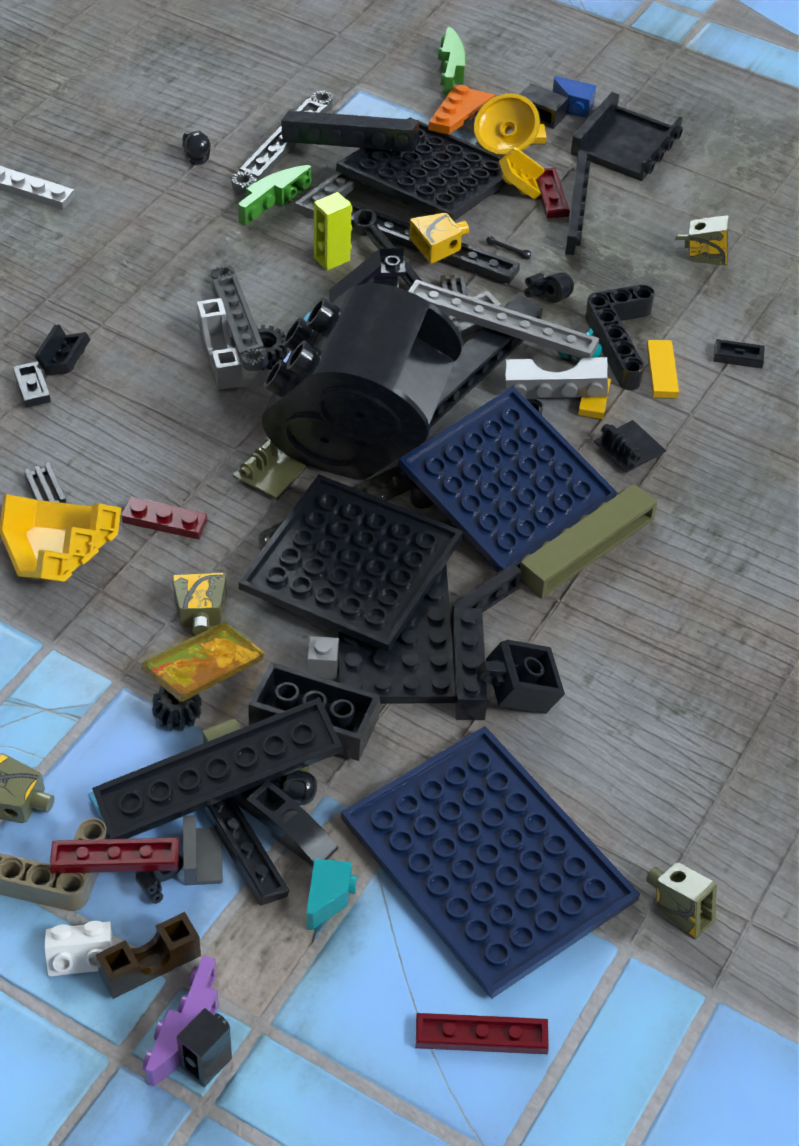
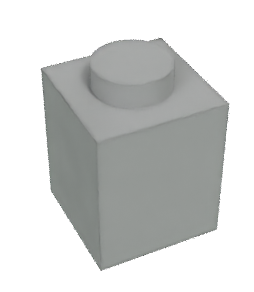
[308,636,339,682]

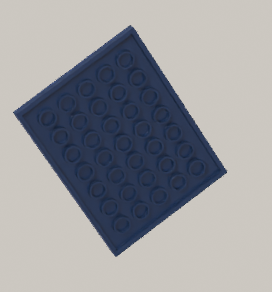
[341,726,640,999]

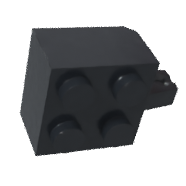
[476,640,565,714]

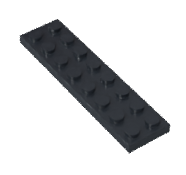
[92,697,343,839]

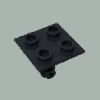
[594,420,666,473]

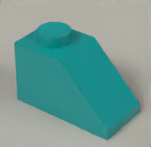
[306,858,357,930]

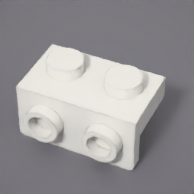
[45,921,112,976]

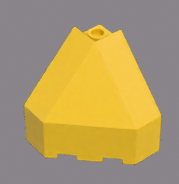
[0,494,121,582]

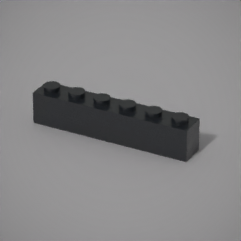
[281,110,420,152]

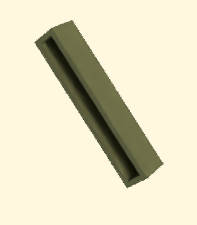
[520,484,658,599]

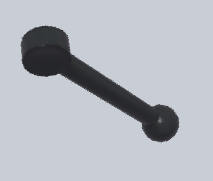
[486,236,531,260]

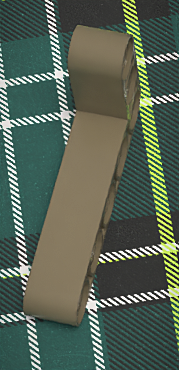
[0,818,108,911]

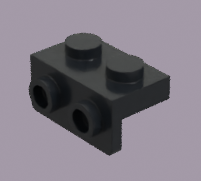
[35,324,91,375]

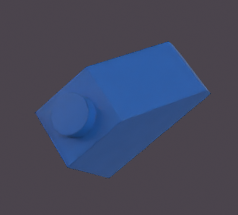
[553,76,597,118]

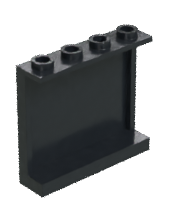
[571,92,683,181]

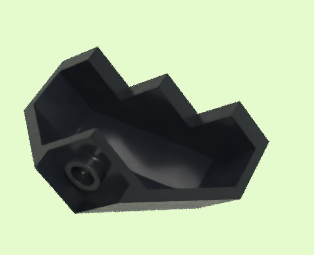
[329,248,406,302]

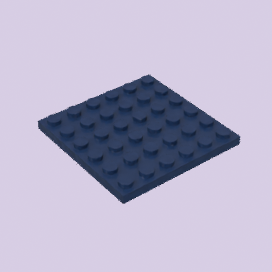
[397,386,618,572]

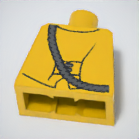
[409,213,469,264]

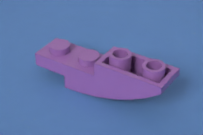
[142,955,219,1086]

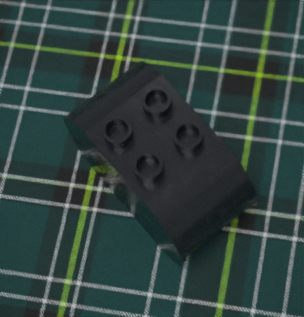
[262,284,463,480]

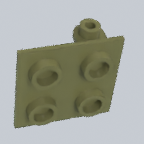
[233,439,306,499]

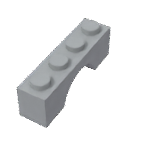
[197,298,243,390]
[506,357,608,398]

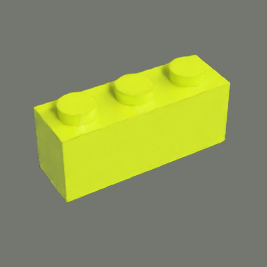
[314,192,352,271]

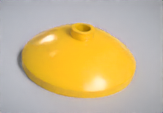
[474,93,540,156]

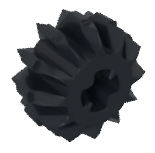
[152,686,202,732]

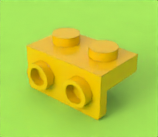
[499,147,544,200]

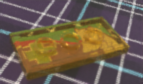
[141,622,264,702]

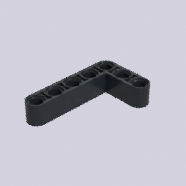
[585,285,655,390]

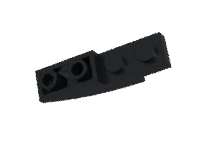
[228,780,338,866]

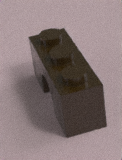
[96,912,201,999]

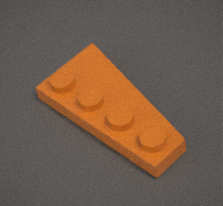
[428,85,496,135]

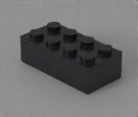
[248,662,381,761]

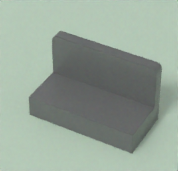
[183,815,223,886]

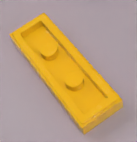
[646,340,679,398]

